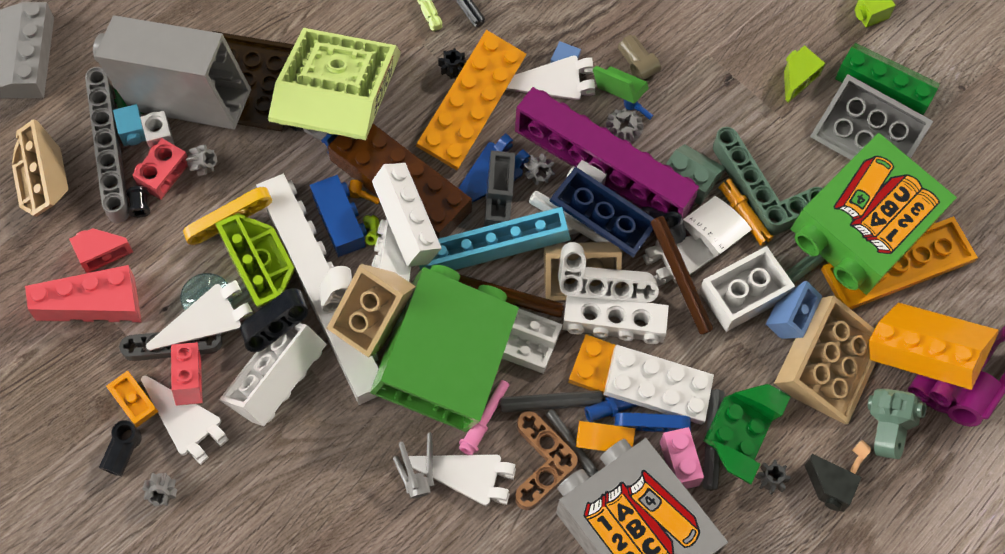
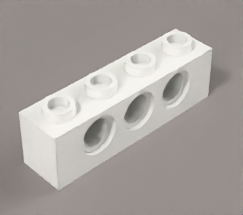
[562,296,669,344]

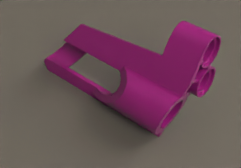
[908,326,1005,427]

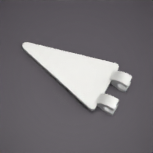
[506,56,595,100]
[642,236,743,286]
[146,280,253,351]
[141,376,229,465]
[403,455,516,506]

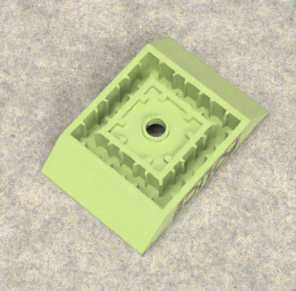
[268,28,400,140]

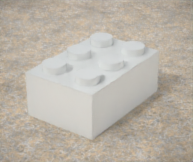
[699,246,795,332]

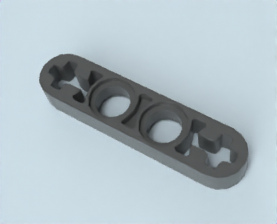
[119,332,223,361]

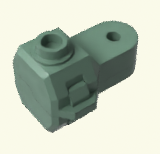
[868,389,927,459]

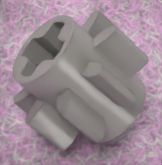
[186,144,218,176]
[524,153,555,185]
[142,473,177,506]

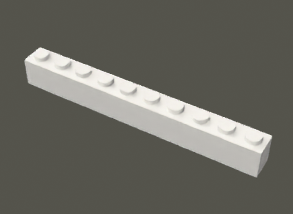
[256,173,379,405]

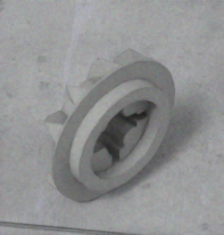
[605,107,644,143]

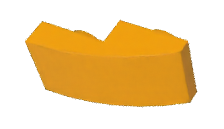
[576,421,635,451]

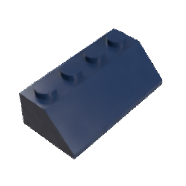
[549,166,654,257]

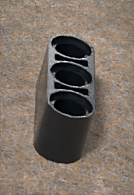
[240,288,308,352]

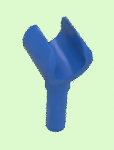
[624,100,654,120]

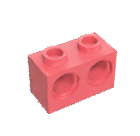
[132,138,188,200]
[171,342,203,406]

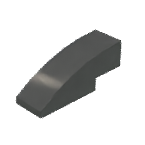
[483,150,515,227]

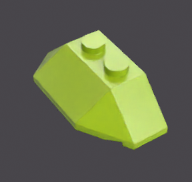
[215,213,295,308]

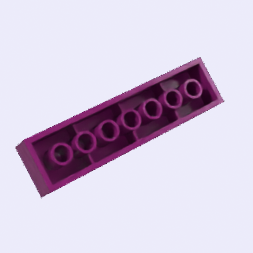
[515,87,699,219]

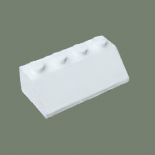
[219,323,327,426]

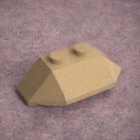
[12,119,69,217]

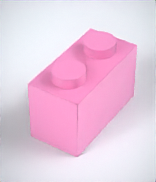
[660,427,704,489]

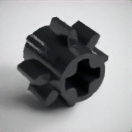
[438,48,467,79]

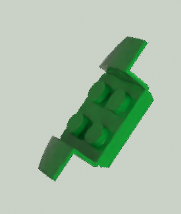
[703,384,791,485]

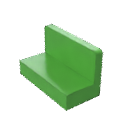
[593,66,649,104]

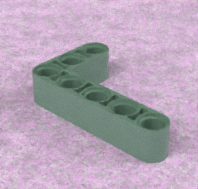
[713,127,823,235]

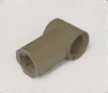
[618,35,661,80]

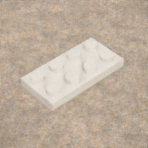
[604,345,714,425]

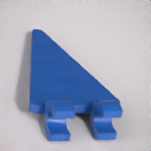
[459,133,530,203]

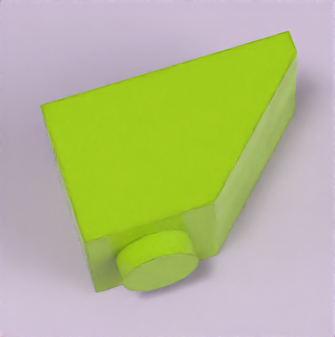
[854,0,896,28]
[784,45,825,103]

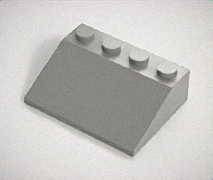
[0,2,54,98]
[810,74,933,160]

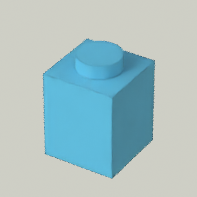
[113,104,146,146]

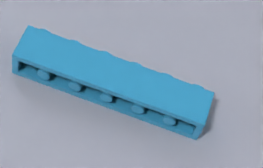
[419,207,571,270]

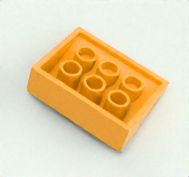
[869,302,999,390]

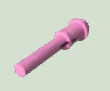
[459,380,509,455]

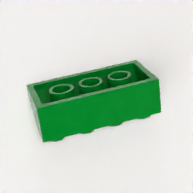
[835,43,940,115]

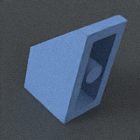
[766,281,822,339]

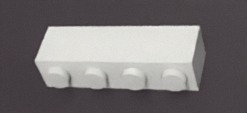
[372,163,442,267]
[371,218,411,282]

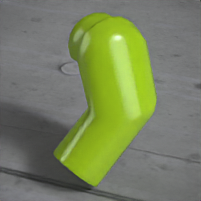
[363,215,381,245]

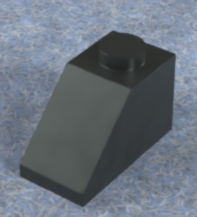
[804,454,862,512]

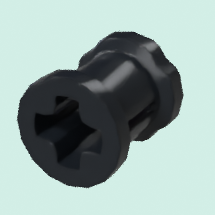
[126,186,150,218]

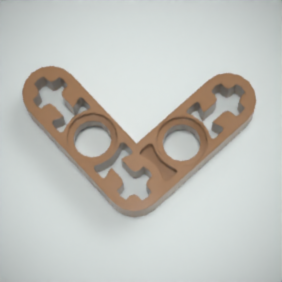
[515,411,578,510]

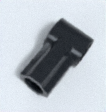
[641,206,686,244]
[99,420,142,477]

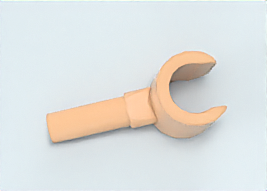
[850,440,871,474]

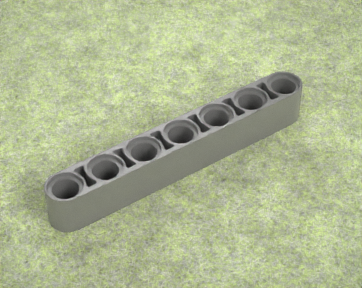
[85,67,129,223]

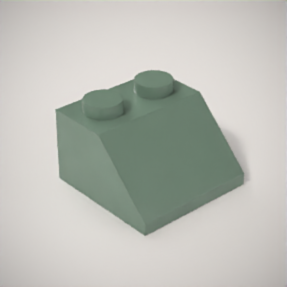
[666,144,726,206]

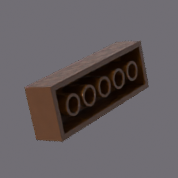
[328,124,472,239]

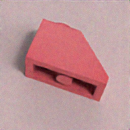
[69,228,133,273]

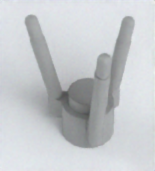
[393,432,435,499]

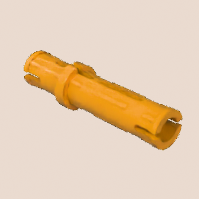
[718,179,773,246]

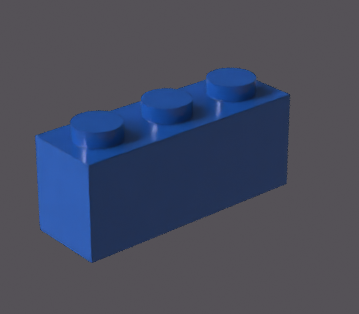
[310,175,367,257]

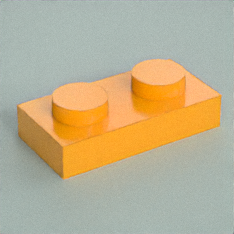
[106,371,159,427]

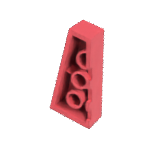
[25,265,142,323]

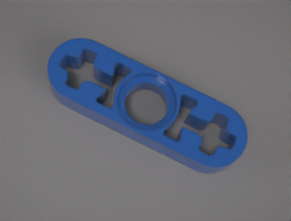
[615,413,691,432]

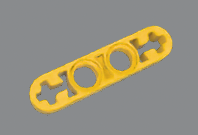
[183,187,272,245]

